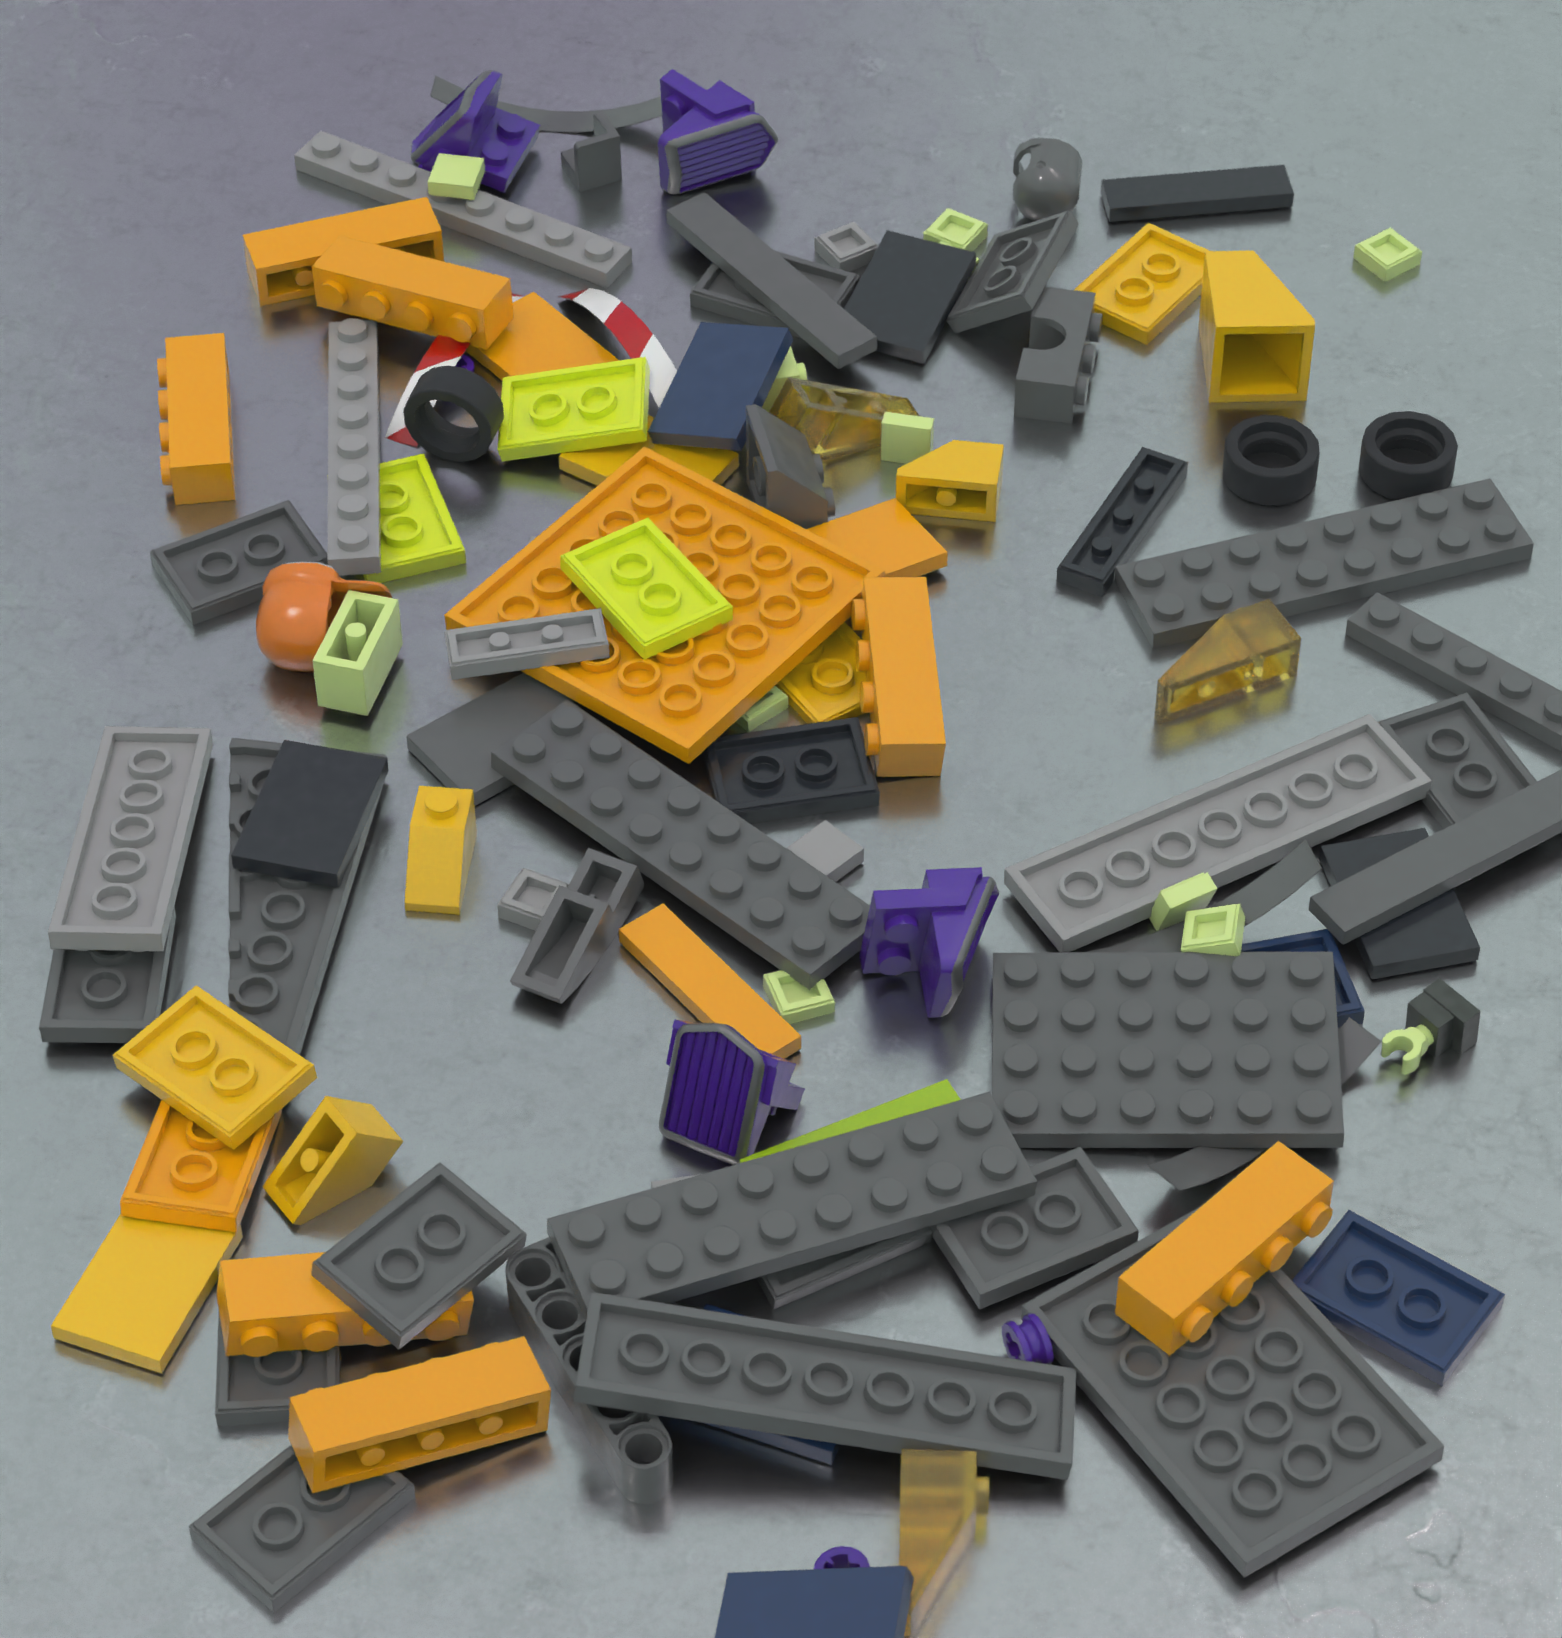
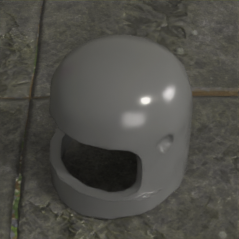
[1013,138,1083,221]

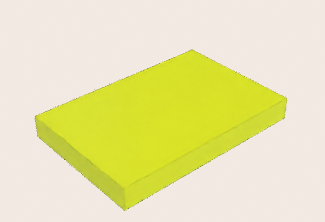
[497,357,650,462]
[327,454,466,583]
[560,517,733,660]

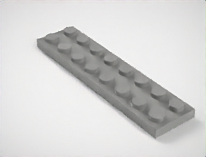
[1004,714,1432,952]

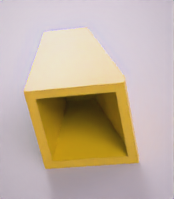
[1198,250,1315,403]

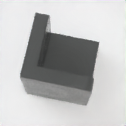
[561,112,622,192]

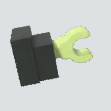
[1381,978,1481,1075]

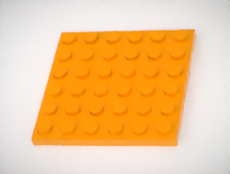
[445,446,885,764]

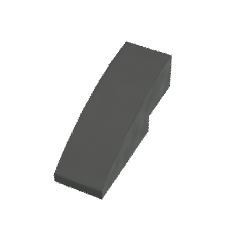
[510,848,645,1004]

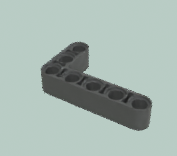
[505,1237,673,1504]

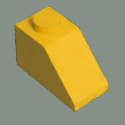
[896,440,1004,522]
[405,786,477,915]
[262,1096,403,1226]

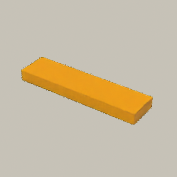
[619,903,801,1059]

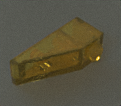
[769,377,919,461]
[1154,599,1301,724]
[899,1449,989,1638]

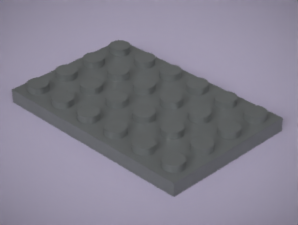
[992,952,1344,1148]
[1021,1207,1445,1578]

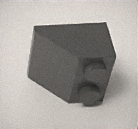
[746,404,835,529]

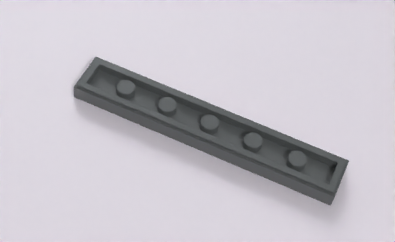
[666,192,877,369]
[1308,769,1562,945]

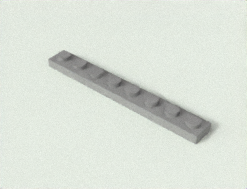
[294,131,632,288]
[327,318,381,576]

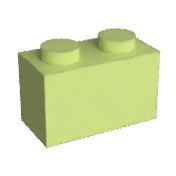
[312,590,403,716]

